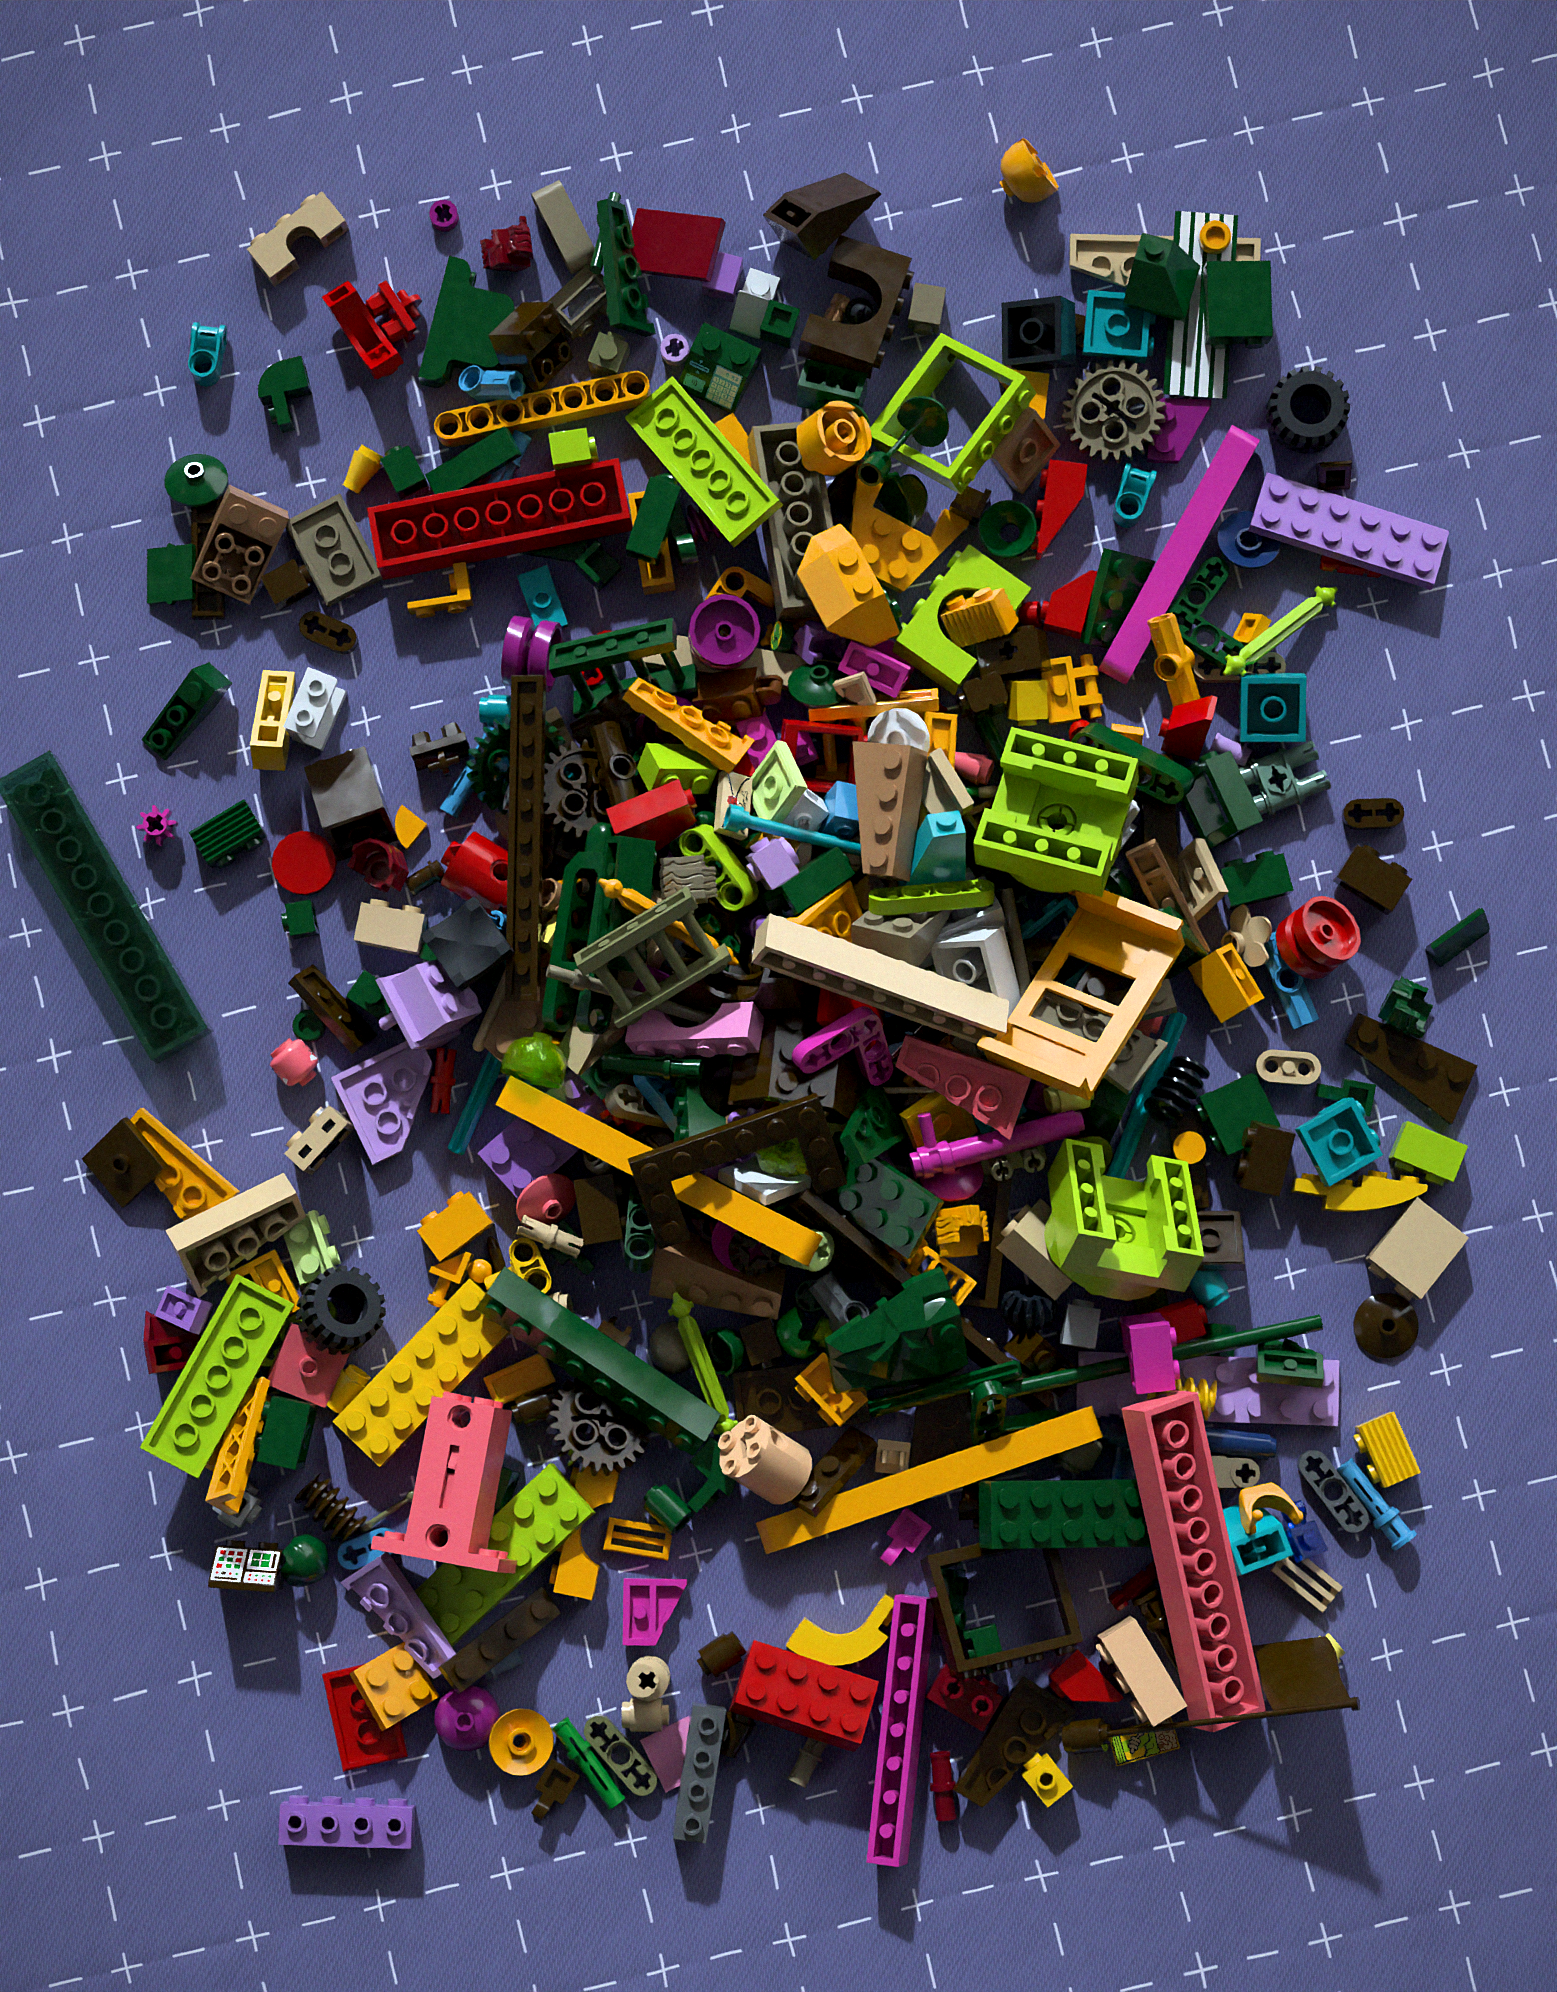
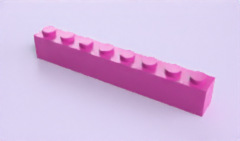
[866,1594,934,1867]

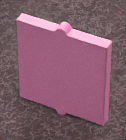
[640,1716,690,1792]

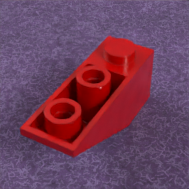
[1031,459,1088,560]

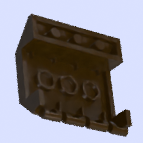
[728,985,862,1125]

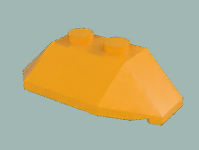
[797,523,899,648]

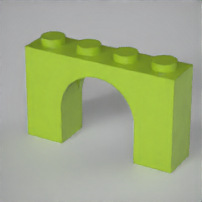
[892,545,1032,695]

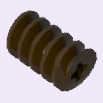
[294,1473,367,1544]

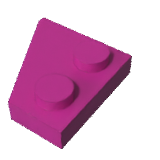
[623,1578,687,1646]

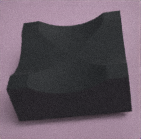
[421,897,515,991]

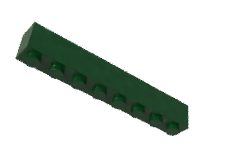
[475,1266,721,1456]

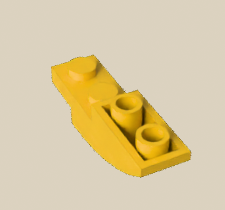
[1291,1170,1428,1212]

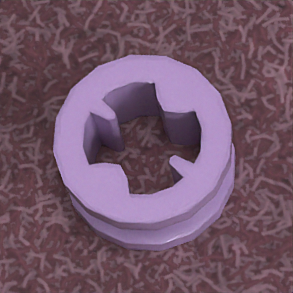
[660,334,689,366]

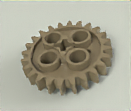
[1062,360,1167,464]

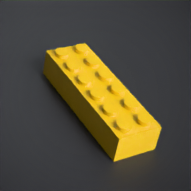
[332,1278,511,1467]

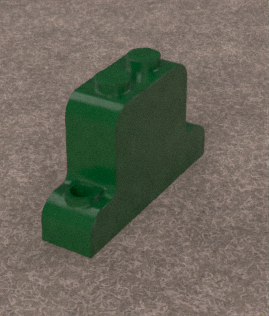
[418,256,515,388]

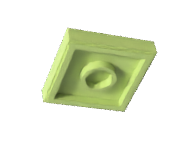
[751,740,808,823]

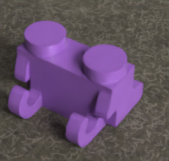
[790,620,848,664]

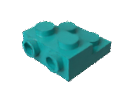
[1083,290,1156,364]
[1295,1098,1383,1187]

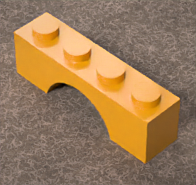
[549,1465,619,1600]

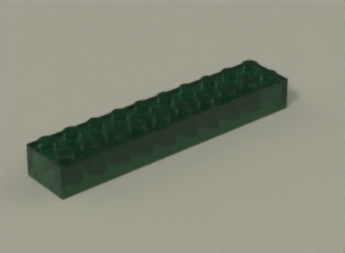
[0,750,214,1064]

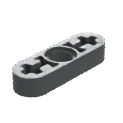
[1297,1450,1369,1533]

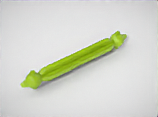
[1223,586,1338,677]
[668,1293,738,1436]

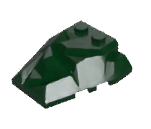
[824,1267,968,1394]

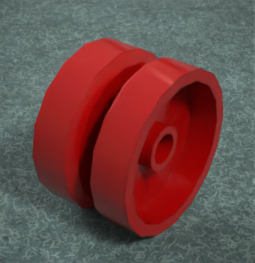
[1276,896,1361,980]

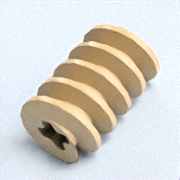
[626,1655,671,1701]

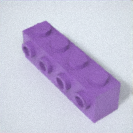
[278,1795,416,1849]

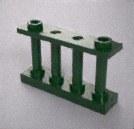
[549,618,697,719]

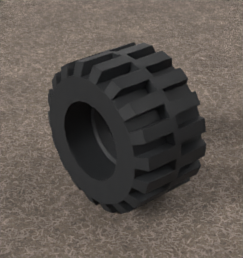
[1266,366,1350,453]
[296,1266,386,1355]

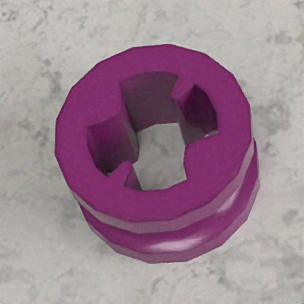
[429,200,459,232]

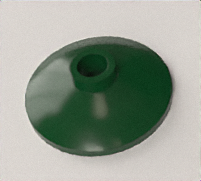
[164,454,228,507]
[788,661,850,708]

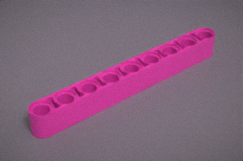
[1098,425,1260,685]

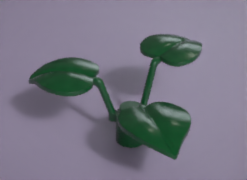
[843,396,949,528]

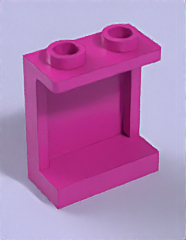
[838,639,915,698]

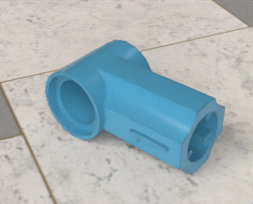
[458,365,525,404]

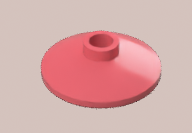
[516,1173,576,1229]

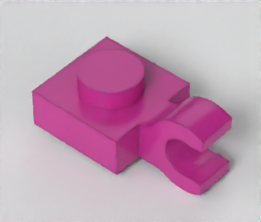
[879,1507,932,1566]

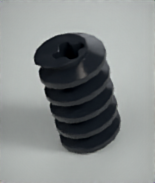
[1144,1056,1210,1129]

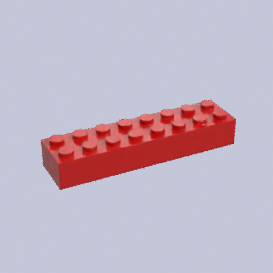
[367,458,633,580]

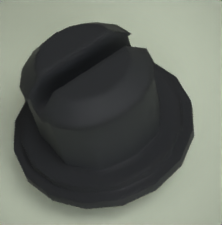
[845,297,873,325]

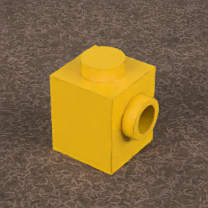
[1006,678,1048,726]
[1021,1752,1073,1808]

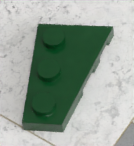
[1080,548,1156,649]
[839,1082,908,1169]

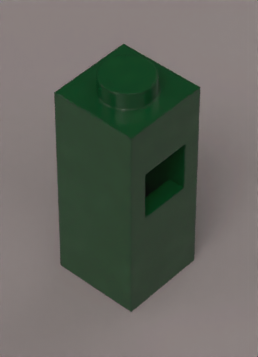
[626,475,682,566]

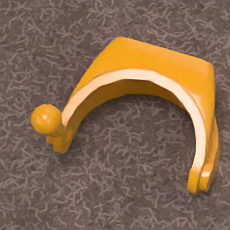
[1239,1482,1303,1535]

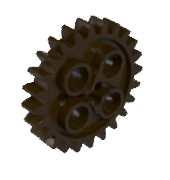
[544,739,640,842]
[546,1377,651,1476]

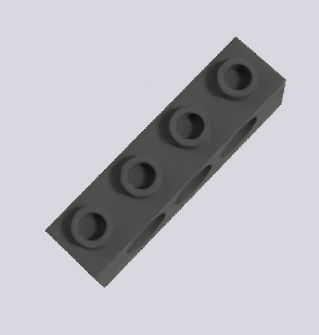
[672,1702,726,1844]

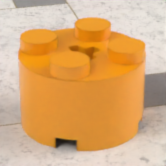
[796,401,872,476]

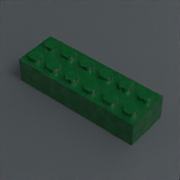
[979,1479,1151,1549]

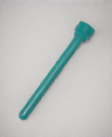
[723,804,861,856]

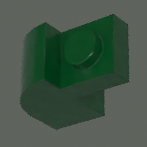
[258,356,312,433]
[688,1437,737,1513]

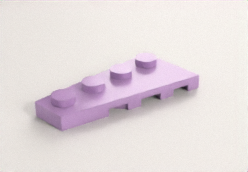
[340,1552,456,1679]

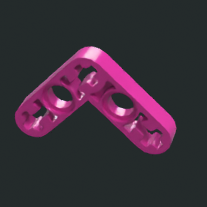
[792,1006,893,1086]

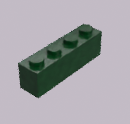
[595,836,657,973]

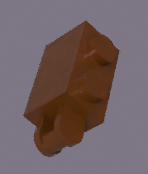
[692,666,784,723]

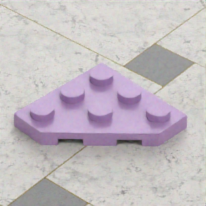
[331,1041,433,1165]

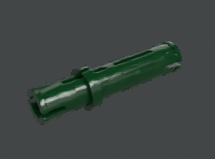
[602,1052,704,1081]

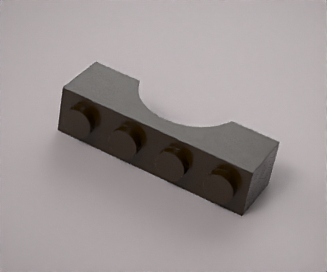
[670,957,810,1009]

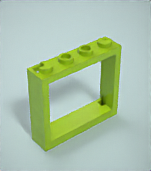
[870,333,1036,495]

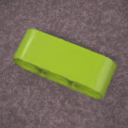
[679,824,759,911]

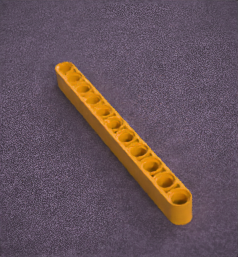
[495,1075,823,1266]
[755,1406,1103,1554]

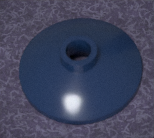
[1217,511,1281,569]

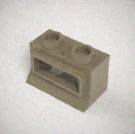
[547,262,608,340]

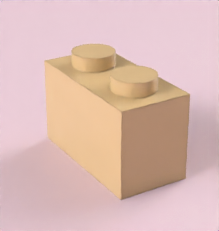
[354,899,428,955]

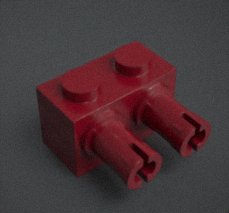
[925,1661,1003,1732]

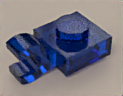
[1281,1500,1328,1563]

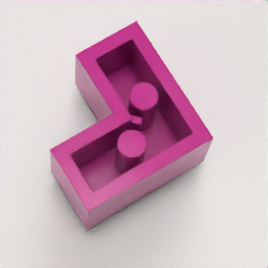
[735,711,819,772]
[1120,1312,1180,1395]

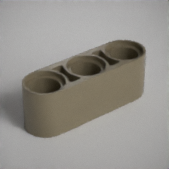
[531,180,595,275]

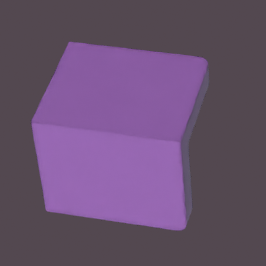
[702,251,743,303]

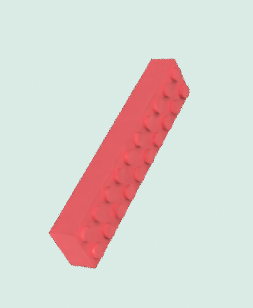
[1121,1390,1266,1733]

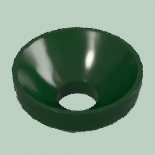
[979,500,1037,559]

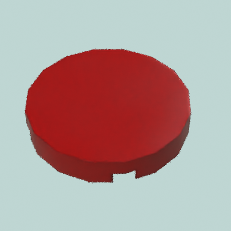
[272,831,337,896]

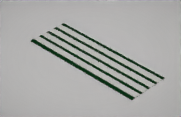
[1163,211,1238,399]

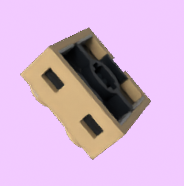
[284,1106,355,1175]

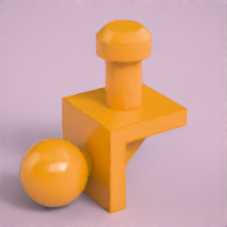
[427,1251,492,1308]

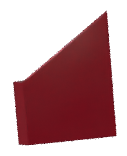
[143,1311,201,1374]

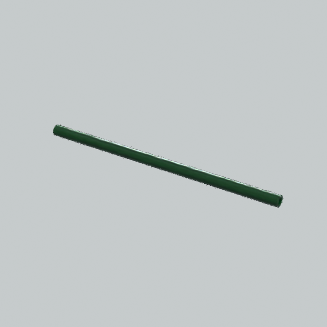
[969,1314,1323,1403]

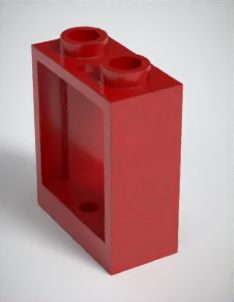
[780,719,868,792]

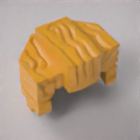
[934,1205,989,1258]

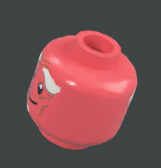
[270,1038,318,1087]

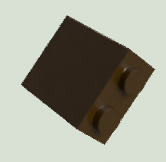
[304,746,399,861]

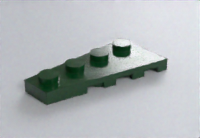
[597,199,656,337]

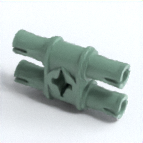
[1239,740,1331,815]

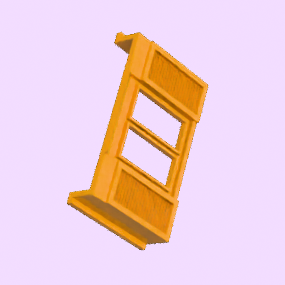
[977,890,1185,1101]

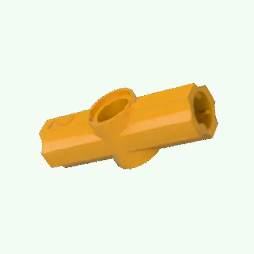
[1147,613,1201,707]

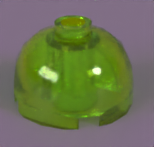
[500,1032,567,1089]

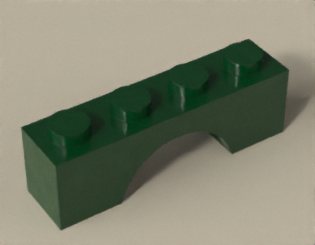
[671,1054,726,1142]

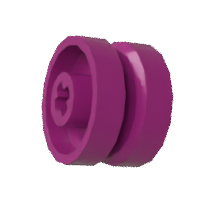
[688,594,760,671]
[501,615,562,693]

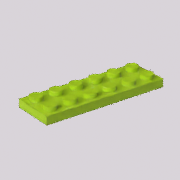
[625,376,783,548]
[140,1274,295,1480]
[415,1463,596,1646]

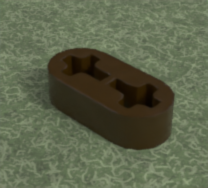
[299,611,358,655]
[1341,798,1404,830]

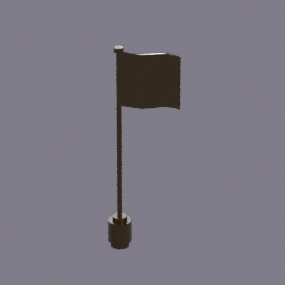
[1062,1636,1360,1755]

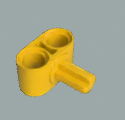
[484,1237,552,1295]

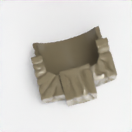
[659,855,718,904]

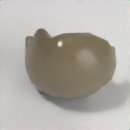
[649,1321,692,1374]

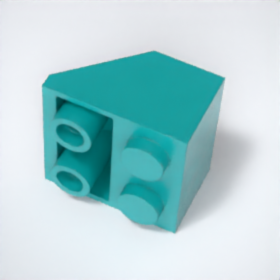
[1223,1504,1294,1576]

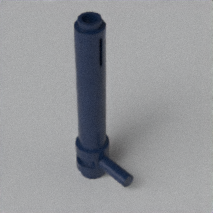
[1099,1413,1277,1479]

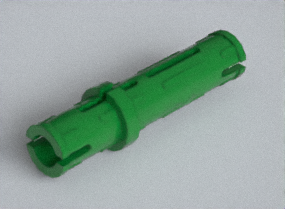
[551,1717,625,1810]

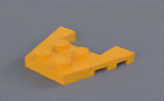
[849,464,970,594]

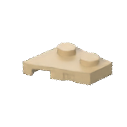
[1178,838,1228,922]

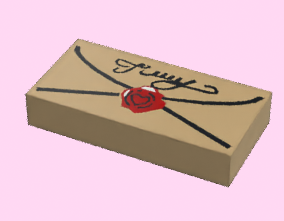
[714,770,753,841]

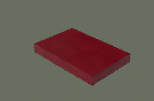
[630,208,726,282]

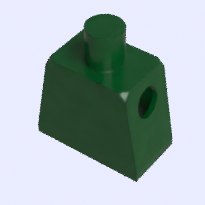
[345,970,399,1031]

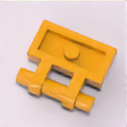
[1040,654,1104,725]

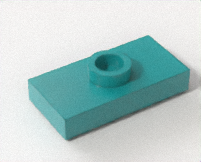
[517,565,569,628]

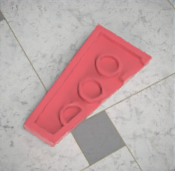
[895,1034,1031,1140]

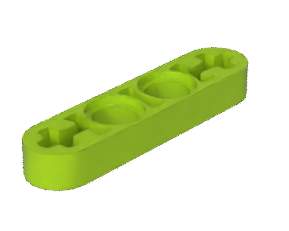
[869,879,994,915]

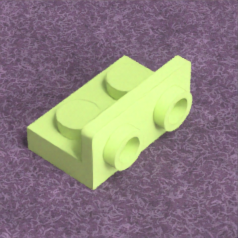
[283,1210,341,1285]

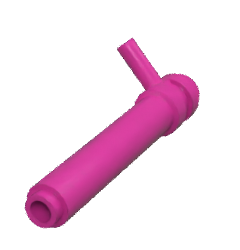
[908,1110,1085,1180]

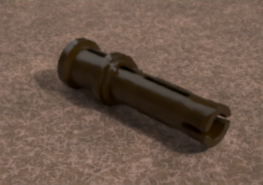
[1132,1587,1179,1675]

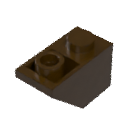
[1003,1328,1074,1398]

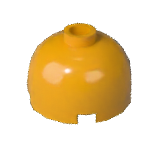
[999,138,1059,203]

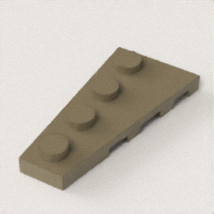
[1031,991,1168,1095]

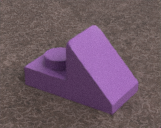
[155,1285,213,1335]

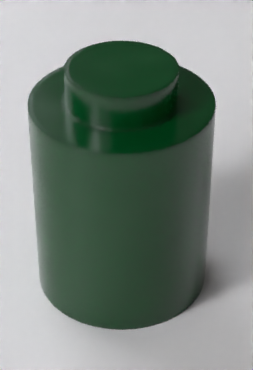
[643,1485,694,1536]

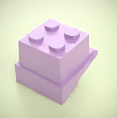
[375,959,483,1050]

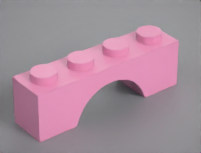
[625,1002,764,1058]

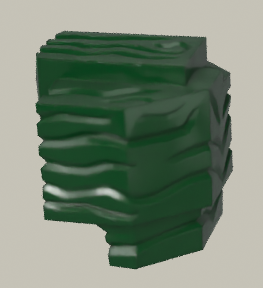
[1378,976,1433,1039]

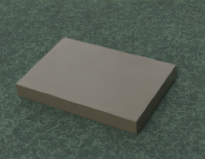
[286,493,383,607]

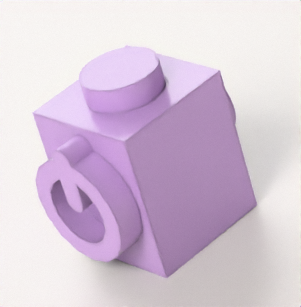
[745,837,800,890]

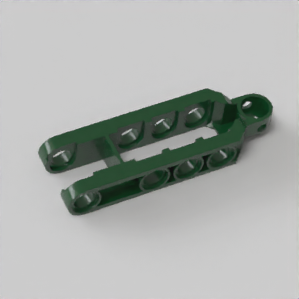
[542,822,618,1035]

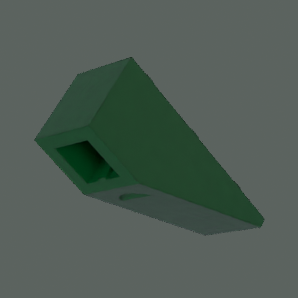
[141,662,232,761]

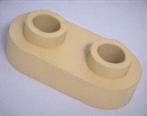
[1255,1050,1321,1085]

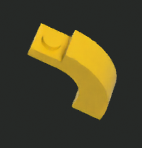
[786,1593,894,1666]

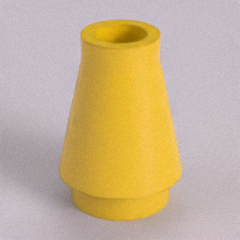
[342,444,383,494]
[327,1364,371,1414]

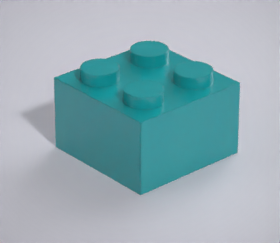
[1239,673,1307,742]

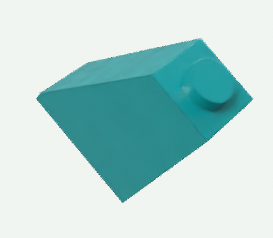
[897,810,966,886]

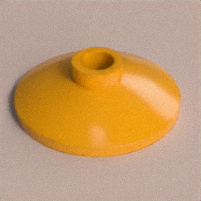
[489,1708,554,1776]

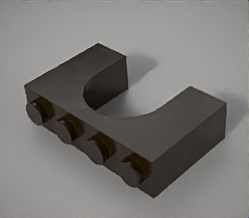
[798,235,915,379]

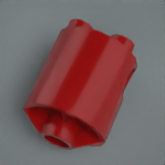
[441,831,508,917]

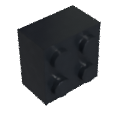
[1001,296,1076,371]

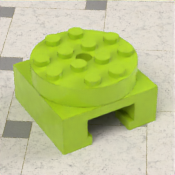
[973,727,1139,897]
[1044,1138,1204,1301]

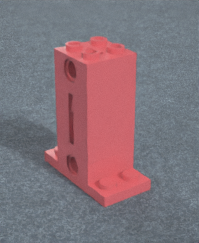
[371,1392,517,1574]

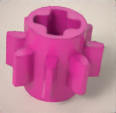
[136,805,178,847]

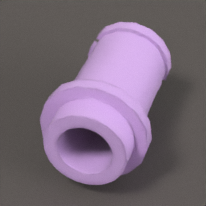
[1209,733,1252,767]

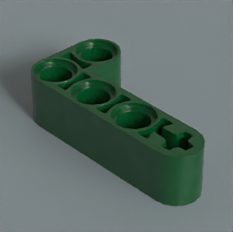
[1071,723,1195,804]

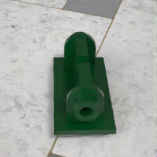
[579,1034,635,1101]
[932,1568,969,1636]

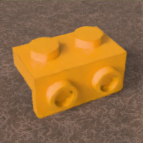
[795,1352,868,1427]

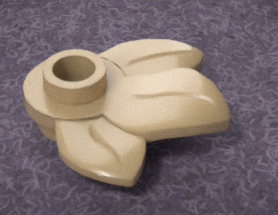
[1221,904,1272,967]

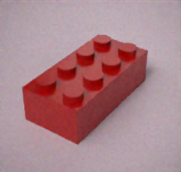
[729,1640,879,1752]

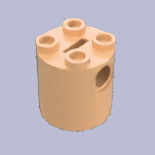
[718,1415,812,1505]

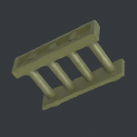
[574,886,732,1029]

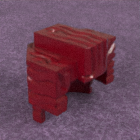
[480,216,534,272]
[347,838,409,893]

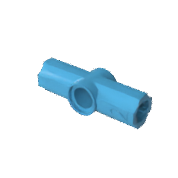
[1264,932,1319,1030]

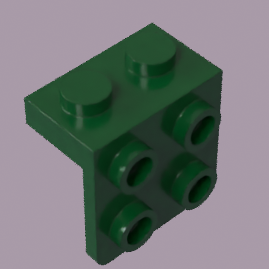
[1194,1073,1280,1157]

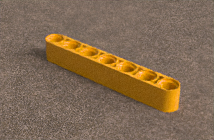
[434,371,651,447]

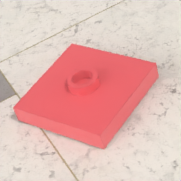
[266,1322,350,1408]

